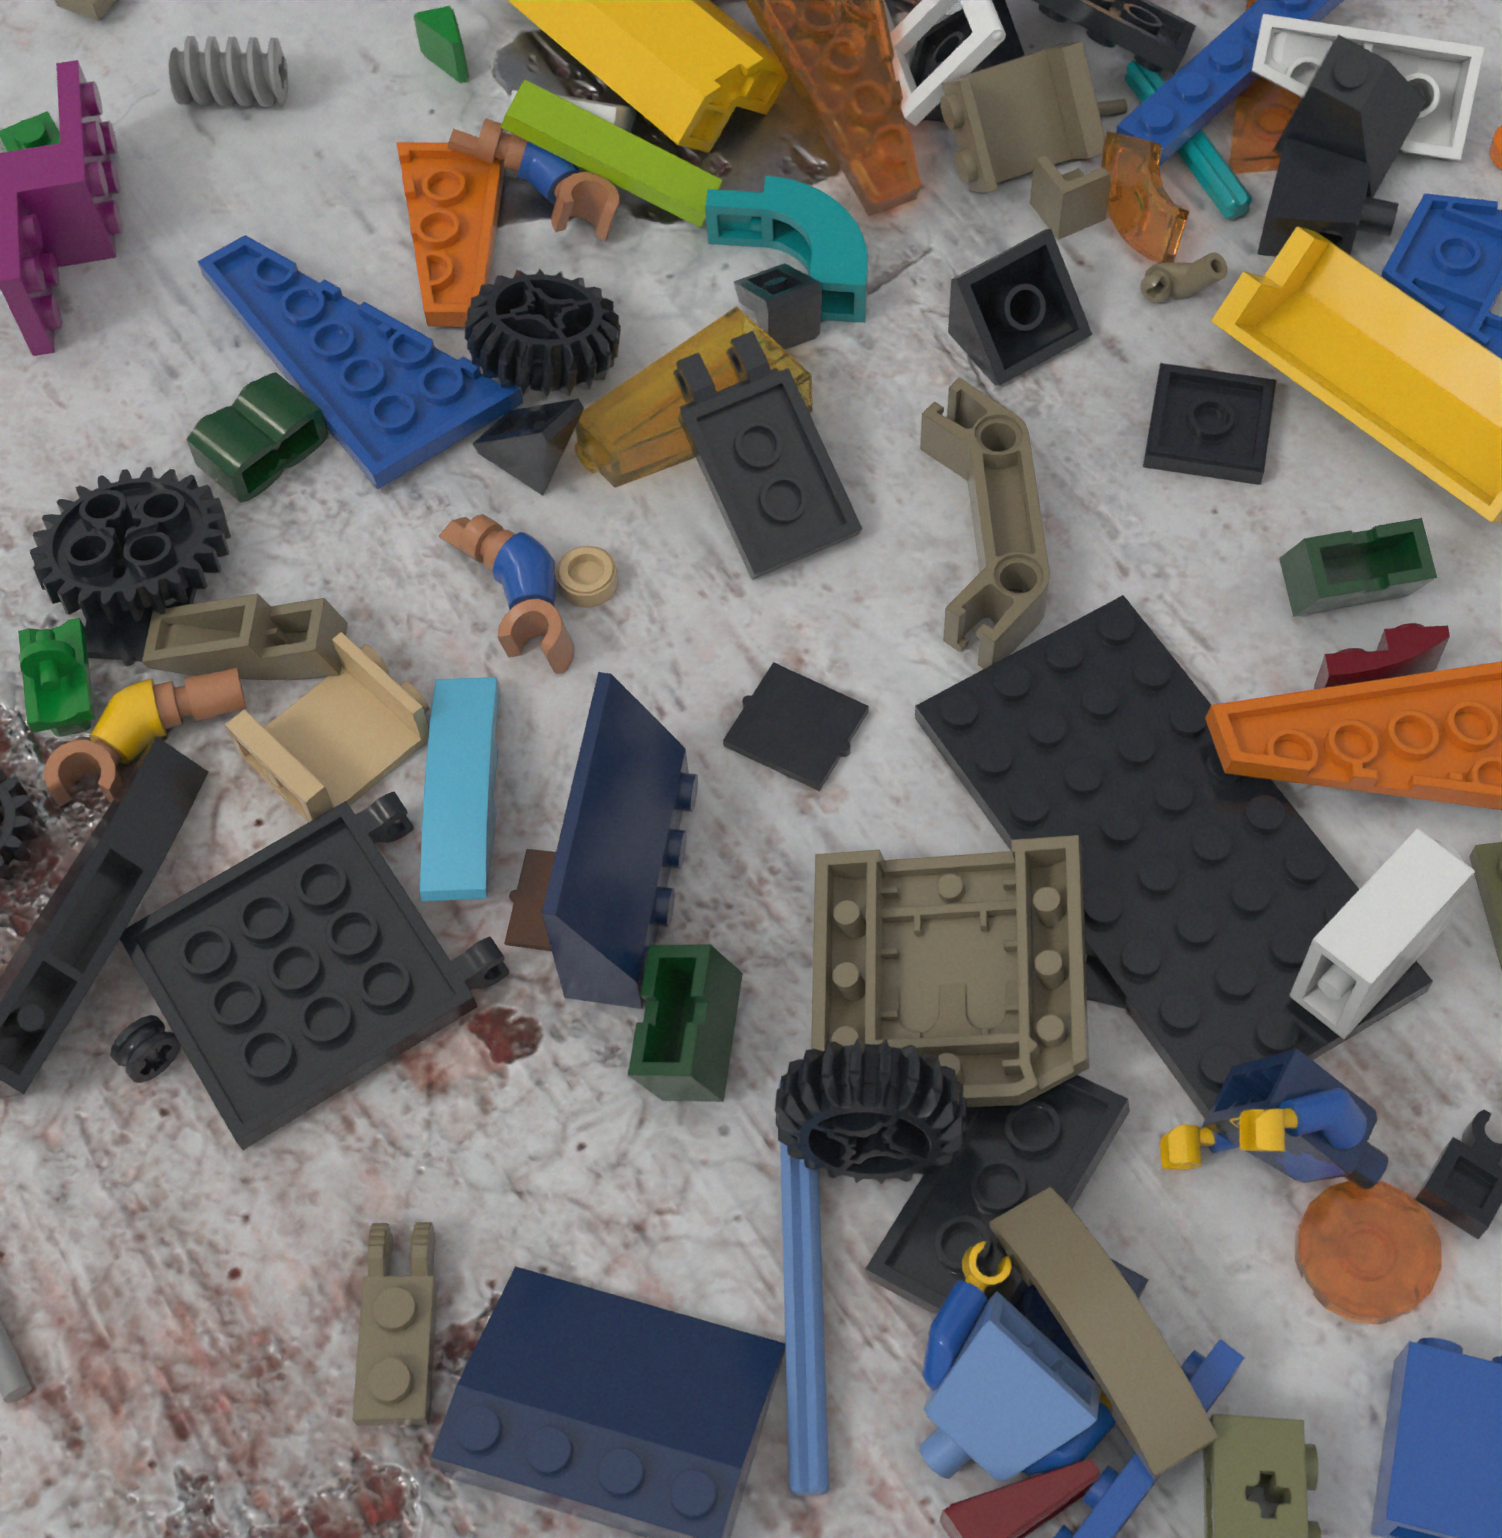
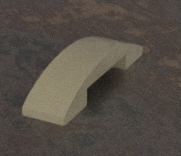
[989,1186,1218,1479]

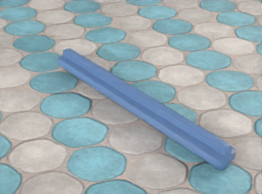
[779,1079,829,1497]

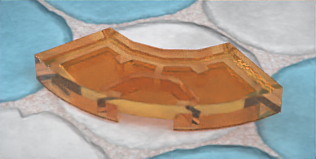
[1101,131,1190,263]

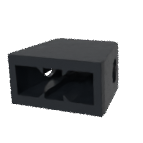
[1257,138,1399,257]

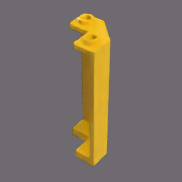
[507,0,794,153]
[1211,226,1502,523]

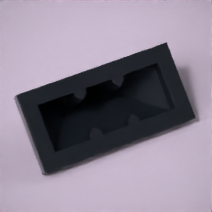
[472,398,584,496]

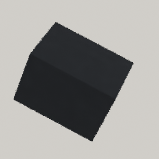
[948,229,1093,386]

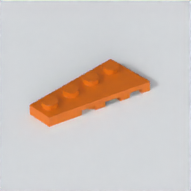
[396,142,505,327]

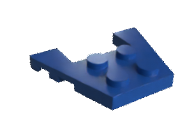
[1381,193,1502,358]

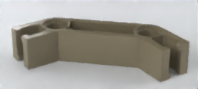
[920,377,1050,669]

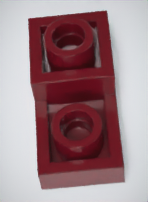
[1314,623,1450,689]

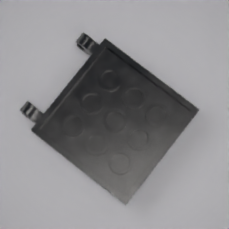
[120,791,510,1150]

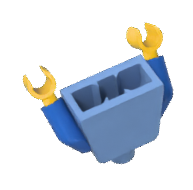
[919,1241,1116,1481]

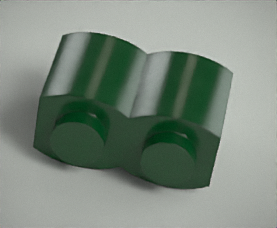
[186,372,329,503]

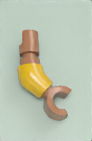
[44,668,247,807]

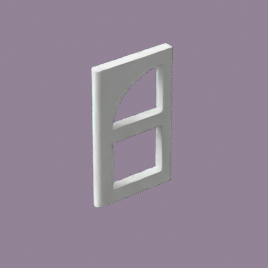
[863,0,1006,126]

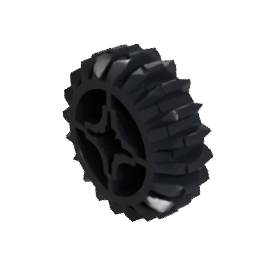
[465,269,621,398]
[775,1038,967,1184]

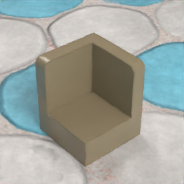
[1030,155,1111,240]

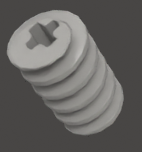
[168,36,288,106]

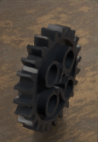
[30,467,231,624]

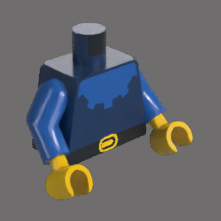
[1160,1049,1388,1190]

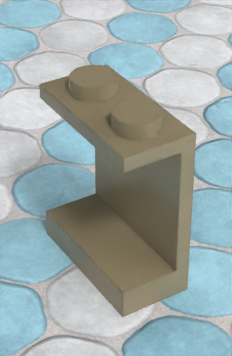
[940,42,1108,193]

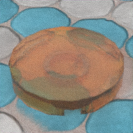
[1295,1181,1442,1324]

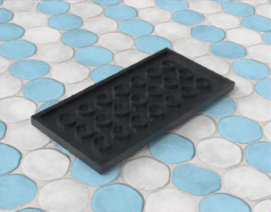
[915,595,1433,1119]

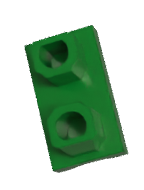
[18,618,95,737]

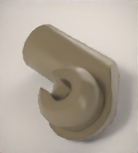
[1140,252,1227,303]

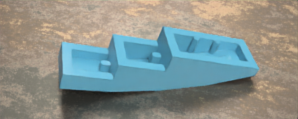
[420,677,500,902]

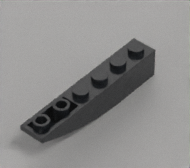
[0,736,209,1099]

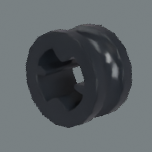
[110,1015,180,1083]

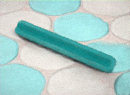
[1125,61,1252,220]

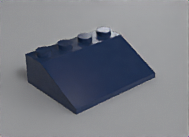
[542,672,698,1009]
[431,1266,786,1538]

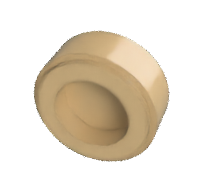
[556,546,618,608]

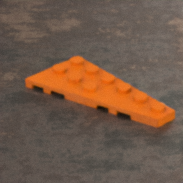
[1205,661,1502,810]

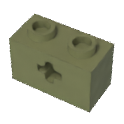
[1203,1414,1321,1538]

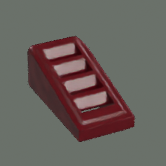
[940,1459,1100,1538]

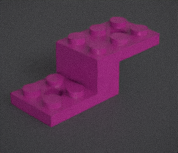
[0,60,123,356]

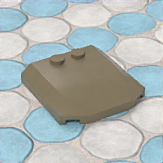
[811,835,1090,1107]

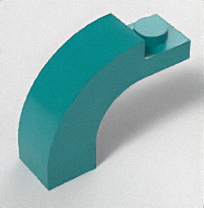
[705,176,868,323]

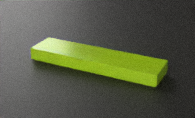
[501,79,723,228]

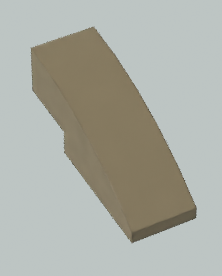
[142,593,348,680]

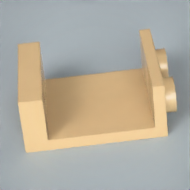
[225,632,429,822]

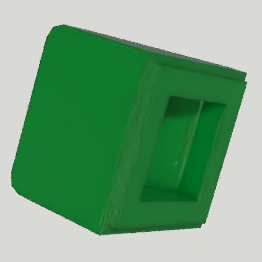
[413,6,469,83]

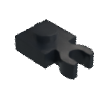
[1415,1109,1502,1239]

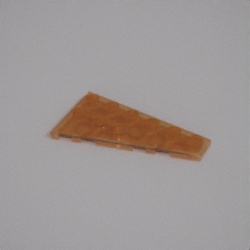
[745,0,921,217]

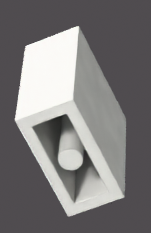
[1289,828,1475,1039]

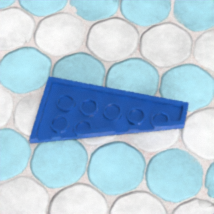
[197,235,523,490]

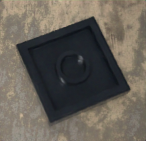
[1143,363,1277,485]

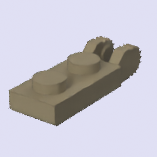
[352,1222,438,1426]

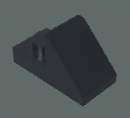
[733,263,822,354]

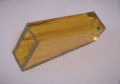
[574,306,813,488]

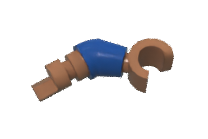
[448,118,619,241]
[438,515,574,674]

